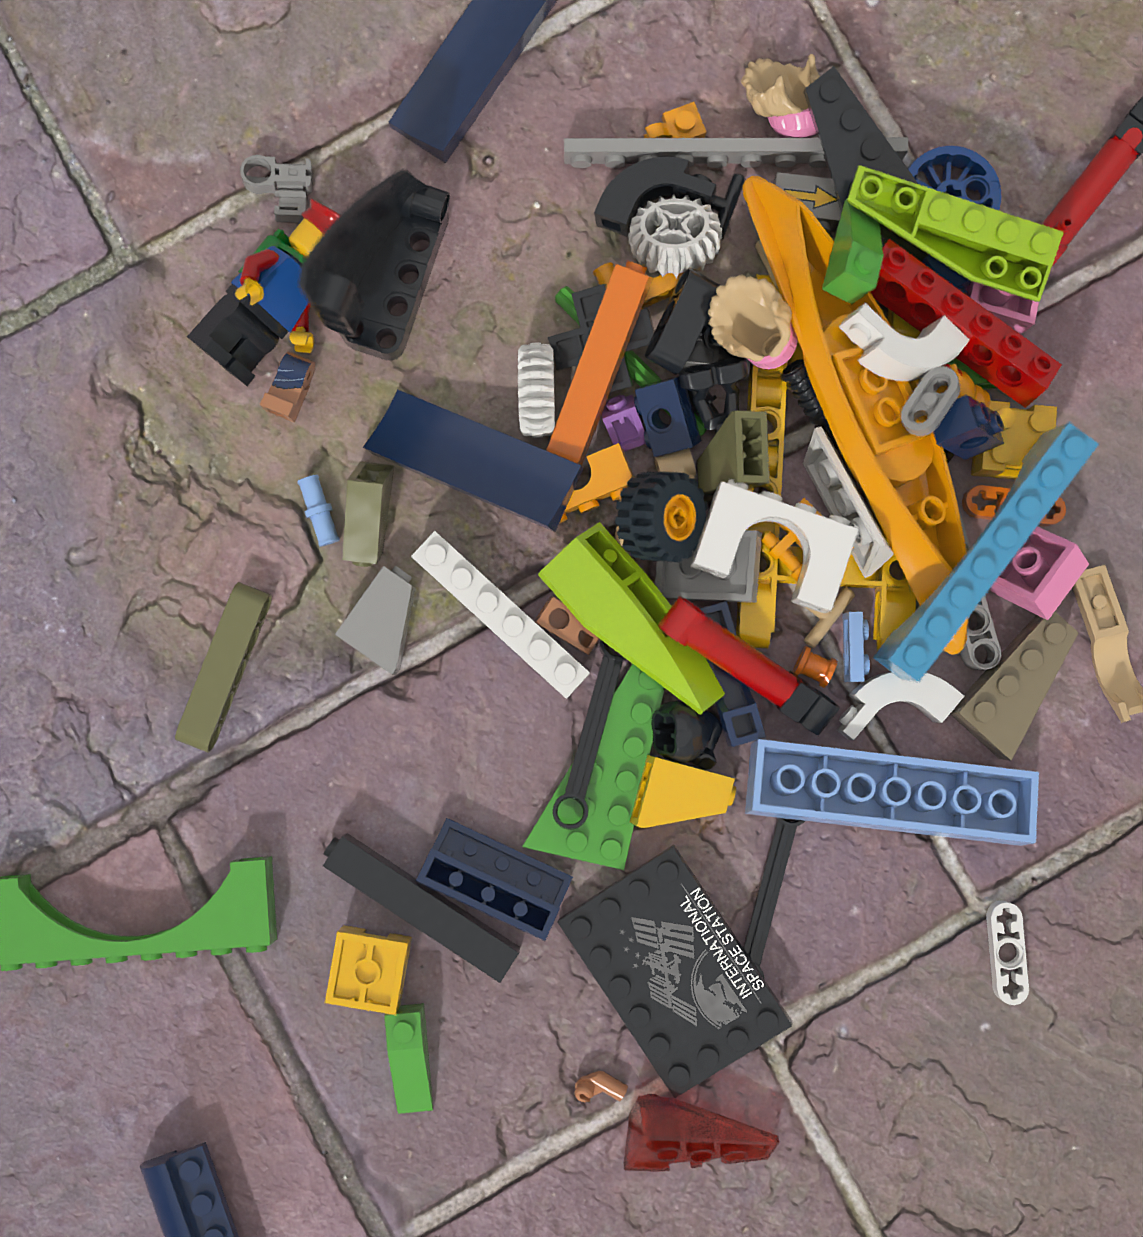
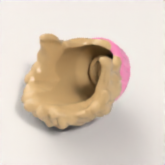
[741,54,820,138]
[708,275,798,369]

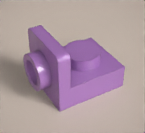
[602,395,646,452]

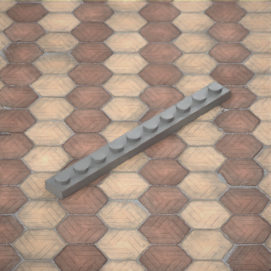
[564,137,908,168]

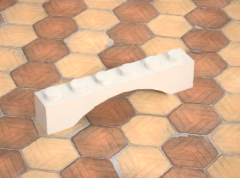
[411,531,590,699]

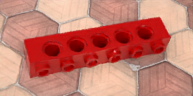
[870,239,1062,408]

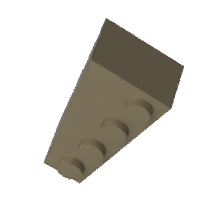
[950,612,1079,761]

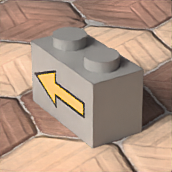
[773,172,841,233]

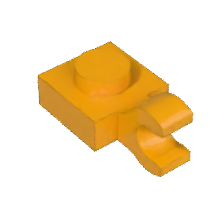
[643,102,707,138]

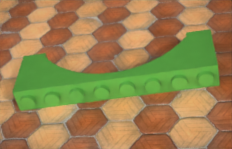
[0,856,277,971]

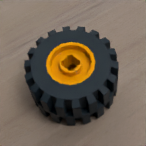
[615,472,708,563]

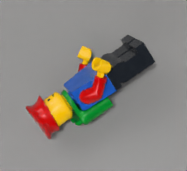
[187,198,340,387]

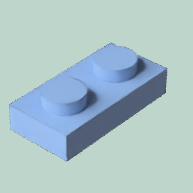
[843,612,870,682]

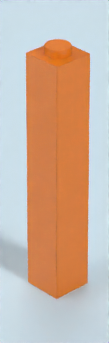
[546,260,653,466]

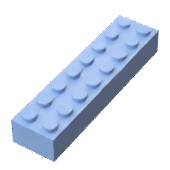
[745,739,1039,846]

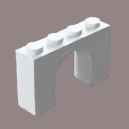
[690,479,859,613]

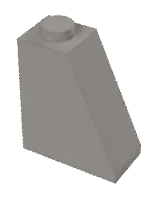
[335,566,416,675]

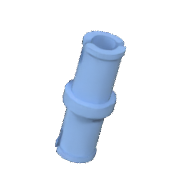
[297,474,340,547]

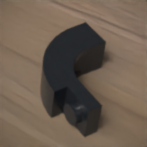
[594,157,716,237]

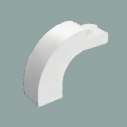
[839,303,969,381]
[837,672,964,740]

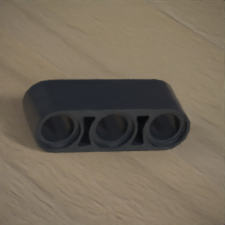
[645,267,720,375]

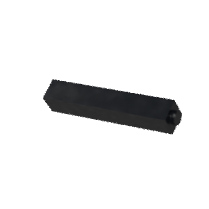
[323,833,520,983]

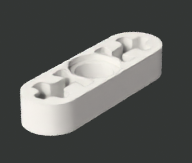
[986,900,1029,1005]

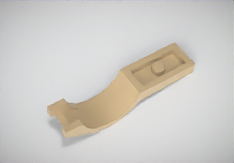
[1072,565,1143,723]

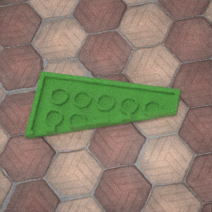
[522,664,664,870]

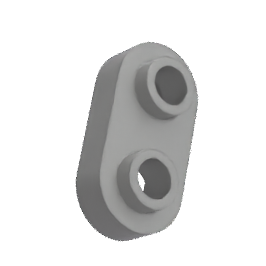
[901,367,960,436]

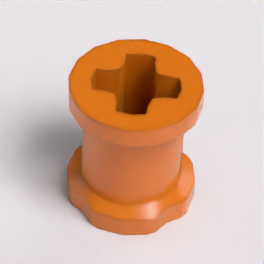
[793,646,838,688]

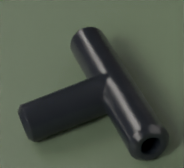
[712,173,746,240]

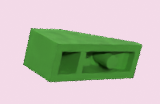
[822,199,883,304]
[384,1003,433,1114]

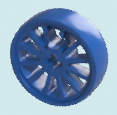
[907,146,1002,211]

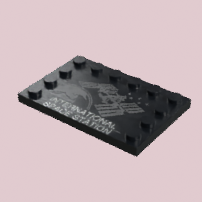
[557,845,793,1098]

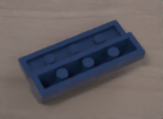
[416,818,573,941]
[140,1142,239,1237]

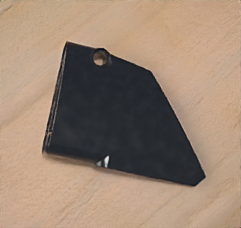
[298,169,450,361]

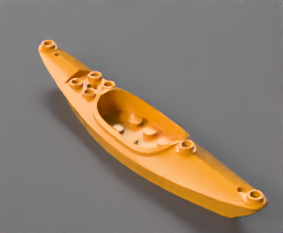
[742,176,969,655]

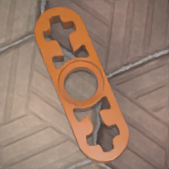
[962,485,1066,526]

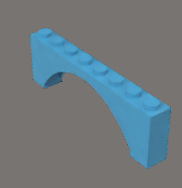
[873,422,1099,682]

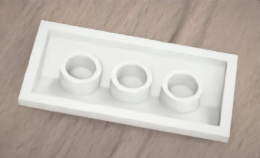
[803,426,894,578]

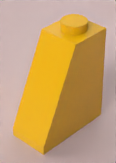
[630,755,736,828]

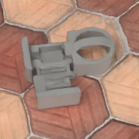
[240,155,313,223]

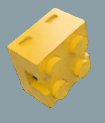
[971,400,1057,480]
[325,925,412,1015]

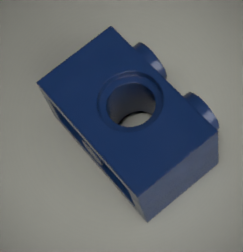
[634,376,702,457]
[933,395,1004,460]

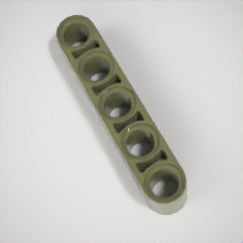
[175,582,272,753]

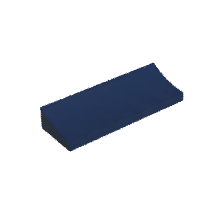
[388,0,558,164]
[363,389,584,532]

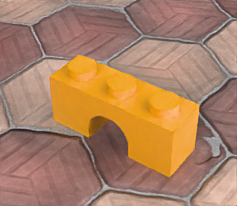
[559,443,634,524]

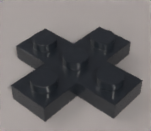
[548,284,655,392]

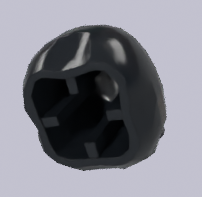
[651,700,722,769]

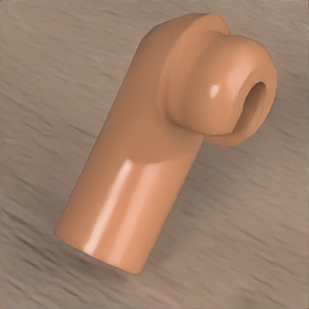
[574,1071,628,1102]

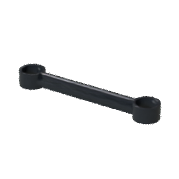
[553,639,627,830]
[743,817,805,980]

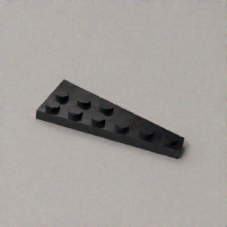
[803,66,929,300]

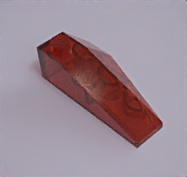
[624,1094,779,1172]

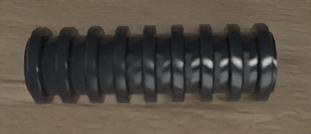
[780,359,839,449]

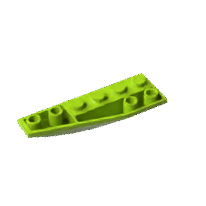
[846,165,1064,302]
[538,522,725,715]

